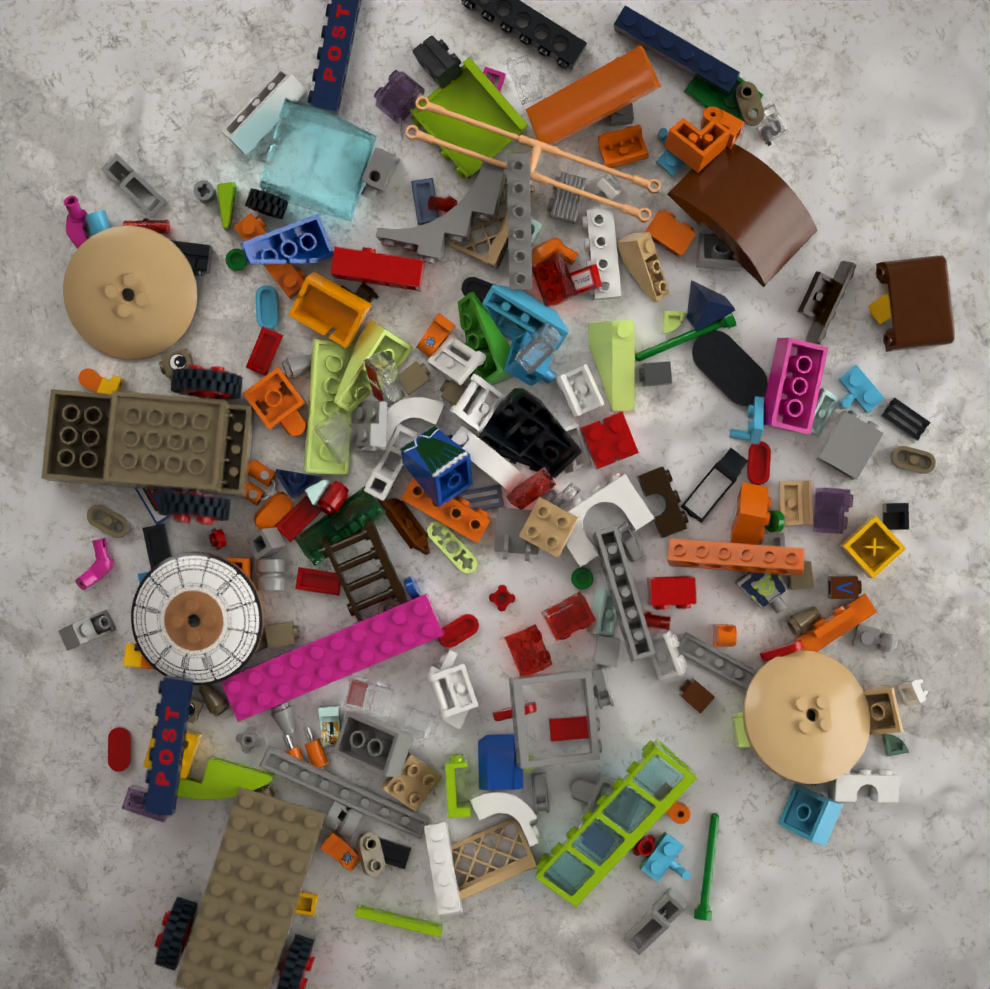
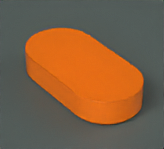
[254,492,293,530]

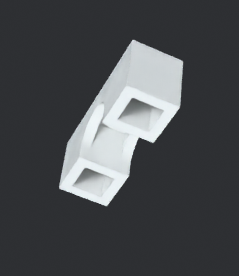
[828,768,900,803]

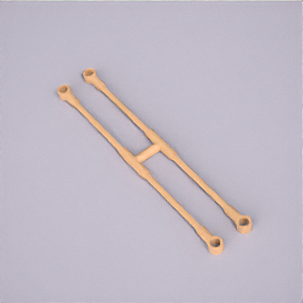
[405,96,661,223]

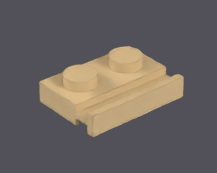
[779,480,813,525]

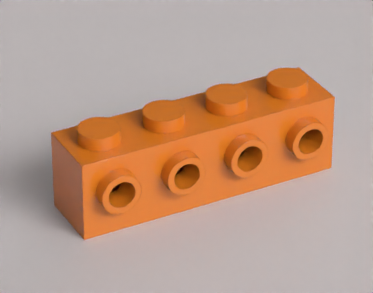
[234,213,306,299]
[400,477,491,543]

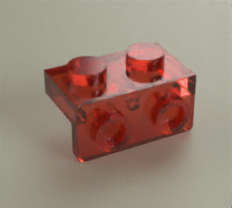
[532,254,577,307]
[506,467,556,510]
[504,624,552,676]

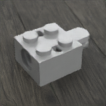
[570,773,641,831]

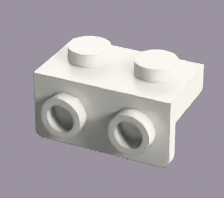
[557,364,605,417]
[650,630,687,681]

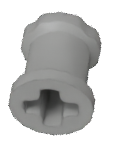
[194,180,216,203]

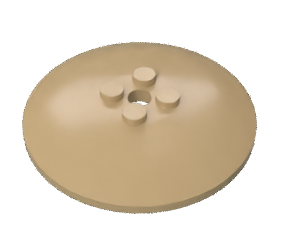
[63,226,197,359]
[743,650,870,785]

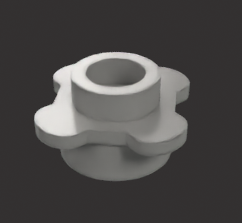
[236,727,262,753]

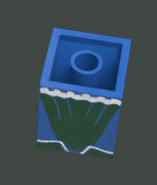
[401,426,473,507]

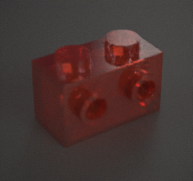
[541,591,596,641]

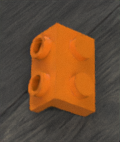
[598,125,649,168]

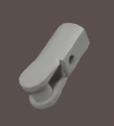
[617,520,644,562]
[592,668,614,710]
[531,772,549,814]

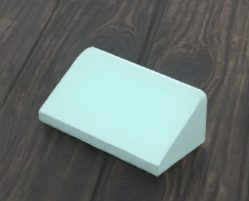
[811,388,839,437]
[306,480,330,505]
[587,589,617,637]

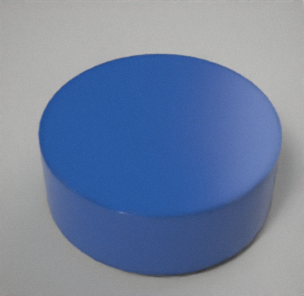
[404,576,421,599]

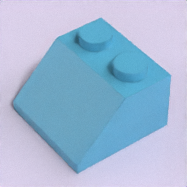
[778,784,843,846]

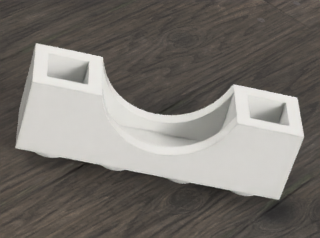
[424,822,463,919]

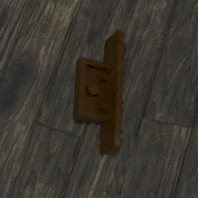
[798,261,857,345]

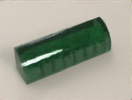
[295,486,386,566]

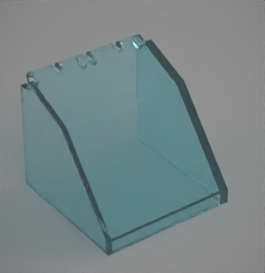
[259,98,376,221]

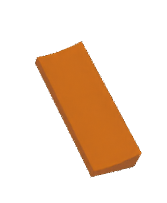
[525,46,662,146]

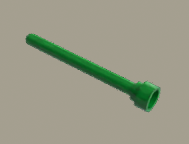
[635,313,737,361]
[694,813,719,921]

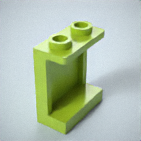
[445,754,471,818]

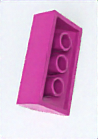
[763,338,828,435]

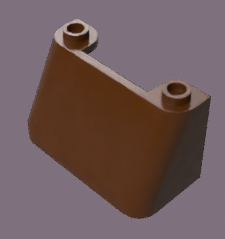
[876,255,955,352]

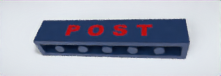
[308,0,362,116]
[613,5,740,96]
[142,676,194,816]

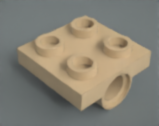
[519,497,579,557]
[381,752,443,812]

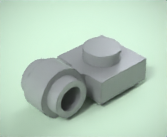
[852,624,898,653]

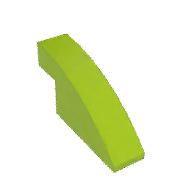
[178,756,275,800]

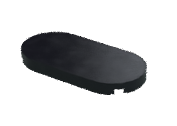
[692,330,768,406]

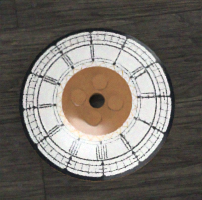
[131,552,264,686]

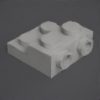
[347,401,387,451]

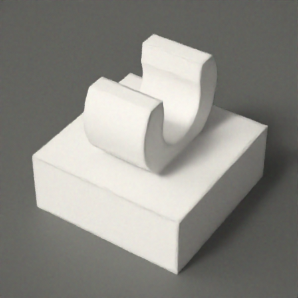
[594,174,624,200]
[897,679,928,706]

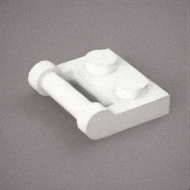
[427,334,486,386]
[450,374,504,433]
[426,663,479,719]

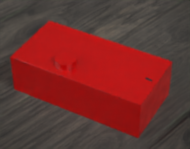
[331,247,425,292]

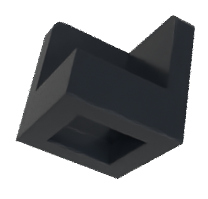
[882,503,909,530]

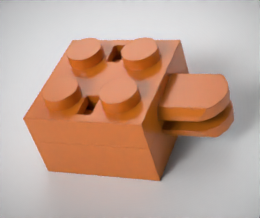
[242,367,307,437]

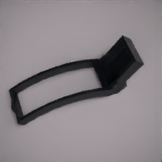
[681,448,748,523]

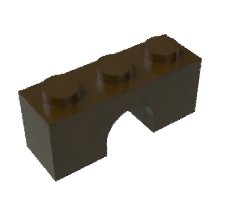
[637,466,689,538]

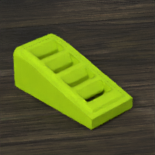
[217,182,237,231]

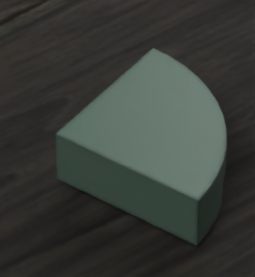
[882,734,909,757]

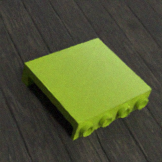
[409,57,529,180]

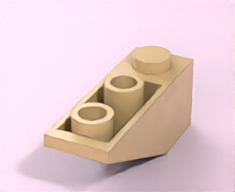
[617,232,669,302]

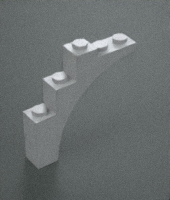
[376,161,507,264]

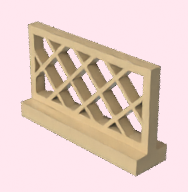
[449,175,536,269]
[451,818,538,900]

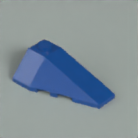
[240,214,334,265]

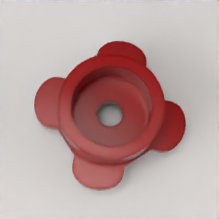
[209,528,226,551]
[489,585,515,611]
[632,835,655,856]

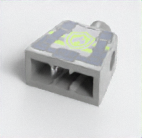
[361,148,401,200]
[735,572,787,614]

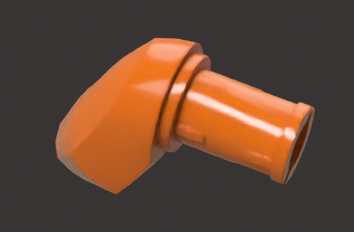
[532,238,579,268]

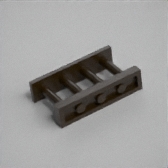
[320,517,407,622]

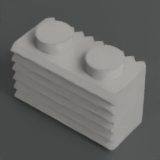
[547,172,587,224]

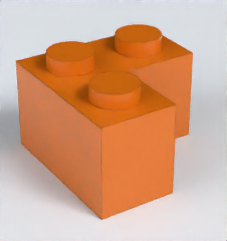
[664,118,731,173]
[730,482,771,545]

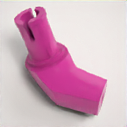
[64,196,89,249]
[75,538,114,590]

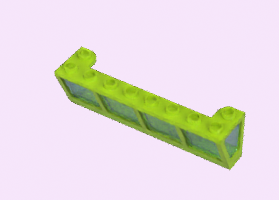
[535,738,697,907]

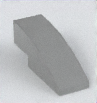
[101,153,166,217]
[623,887,687,955]

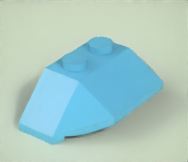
[482,285,569,350]

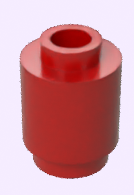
[318,481,349,515]

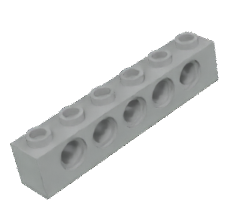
[507,151,533,290]
[593,525,656,663]

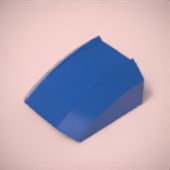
[478,734,523,791]

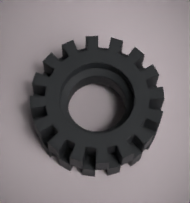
[245,188,289,219]

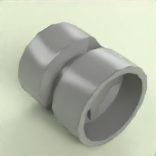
[256,559,286,591]
[323,801,363,839]

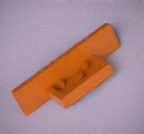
[792,593,877,652]

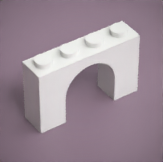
[565,473,655,567]

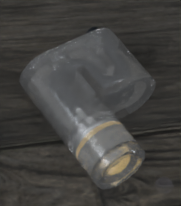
[757,102,789,146]
[540,482,581,509]

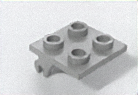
[494,507,539,561]

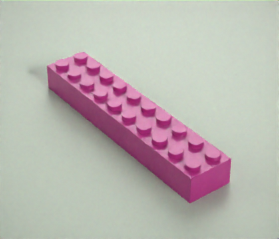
[221,593,445,722]

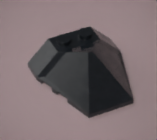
[476,388,582,478]

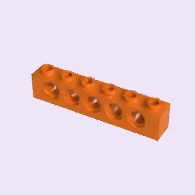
[667,538,805,576]

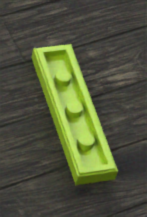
[354,904,443,938]

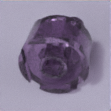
[374,70,425,124]

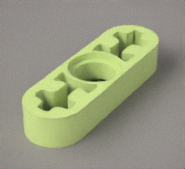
[427,521,477,573]

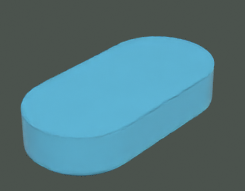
[255,285,279,330]

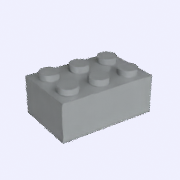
[333,711,414,777]

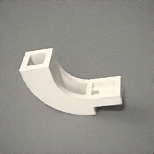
[377,397,445,451]
[364,424,419,501]
[452,426,524,493]
[427,649,470,730]
[470,792,541,848]

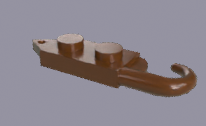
[375,486,430,555]

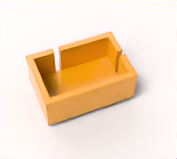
[288,271,372,348]

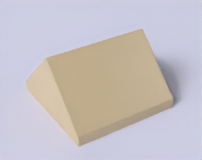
[863,685,903,735]

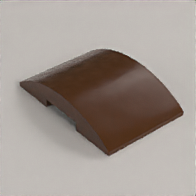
[667,144,817,287]

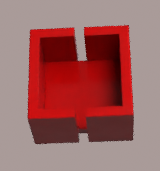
[580,411,639,469]
[647,576,697,610]

